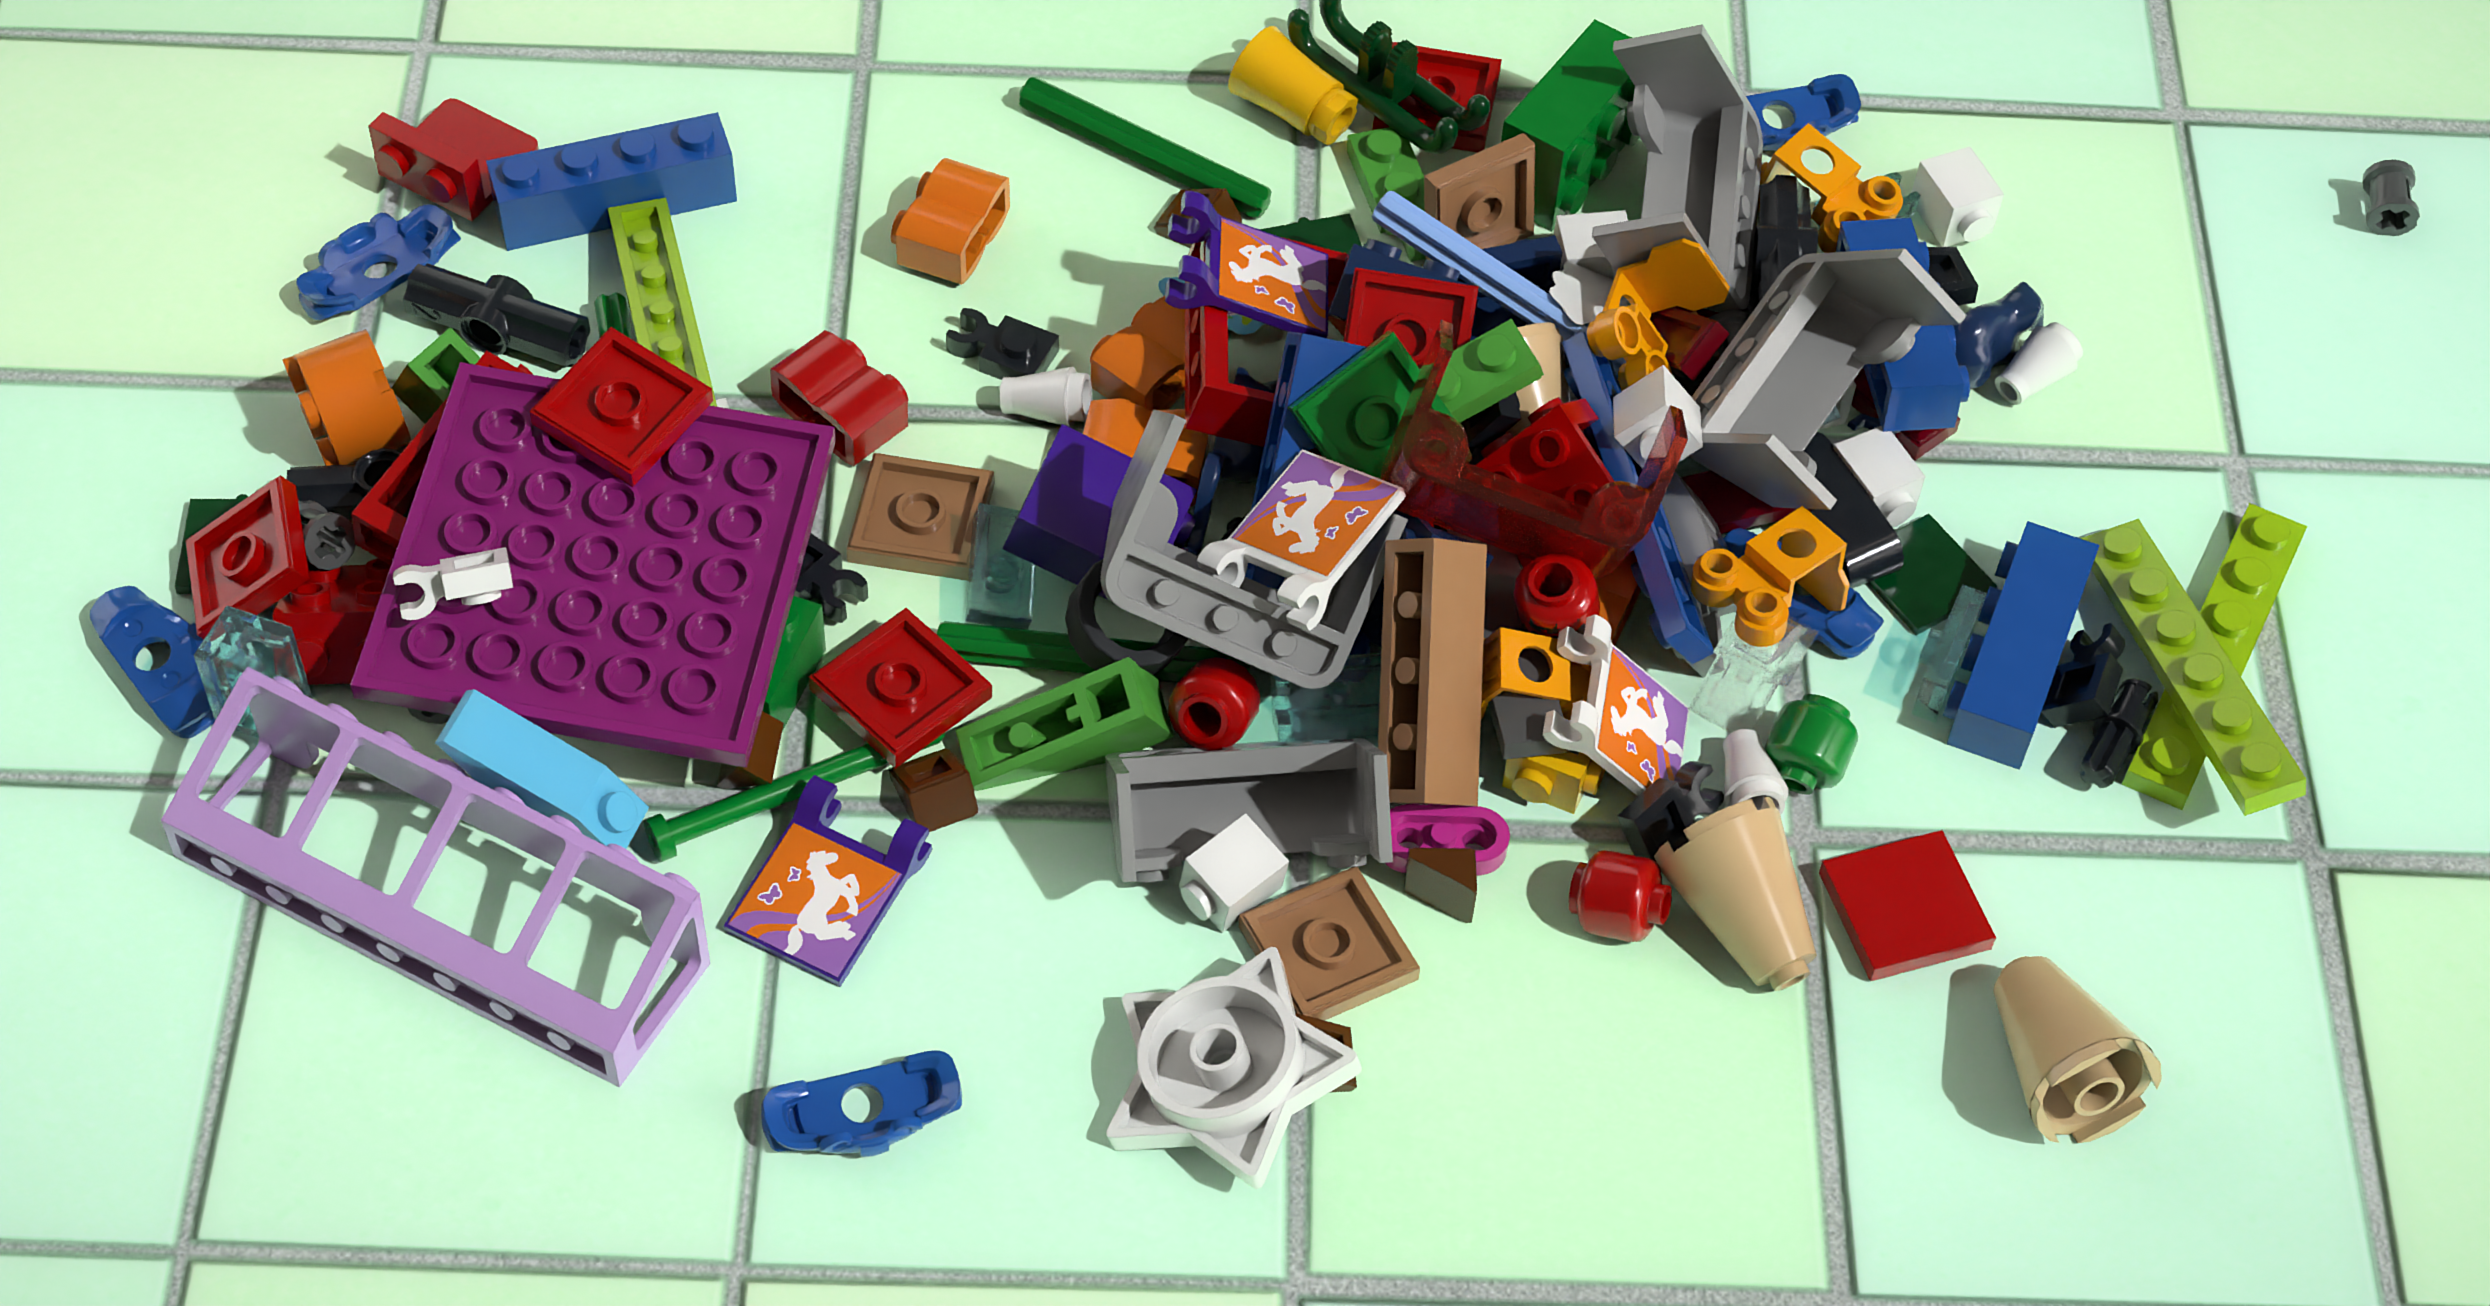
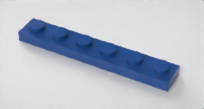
[1562,331,1715,664]

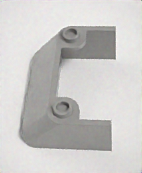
[1592,24,1763,313]
[1688,248,1967,510]
[1100,410,1408,689]
[1105,736,1393,882]

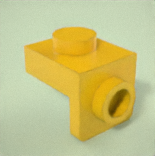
[1502,751,1606,814]

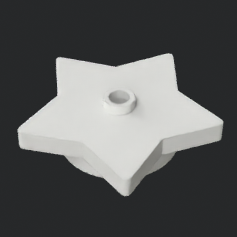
[1106,947,1362,1189]

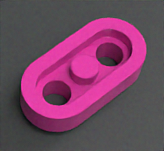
[1385,804,1510,876]

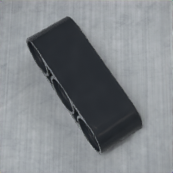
[1804,432,1904,589]

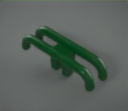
[1287,0,1490,154]

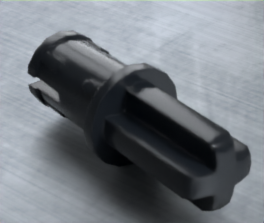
[2079,678,2159,788]

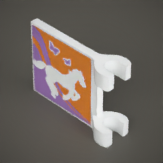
[1196,449,1406,631]
[1543,614,1690,796]

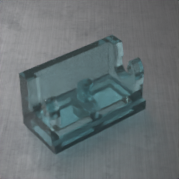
[194,606,313,738]
[1271,653,1381,742]

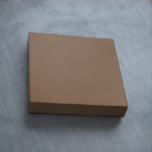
[1424,133,1535,261]
[846,453,995,581]
[1238,867,1420,1020]

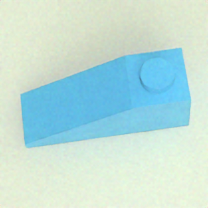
[435,689,649,849]

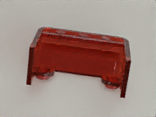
[1381,320,1688,580]

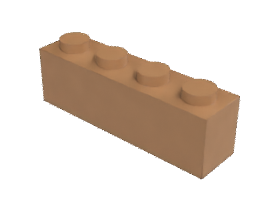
[1378,538,1487,806]

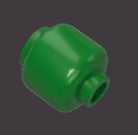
[1764,694,1859,795]

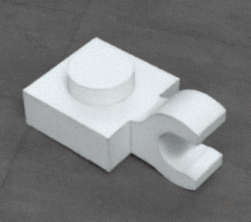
[393,547,513,620]

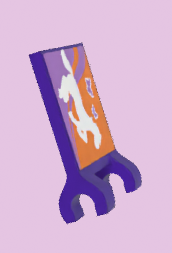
[1165,191,1328,338]
[723,775,933,987]

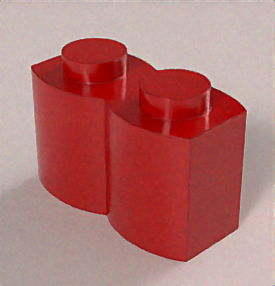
[770,330,909,466]

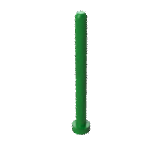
[643,733,945,862]

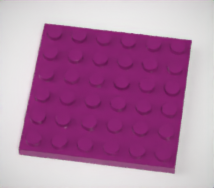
[350,362,836,768]

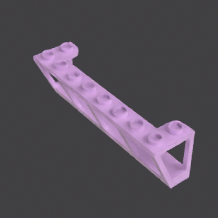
[161,667,711,1088]

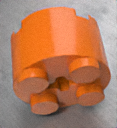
[282,329,412,466]

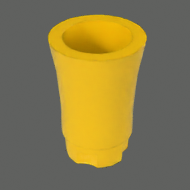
[1228,26,1358,145]

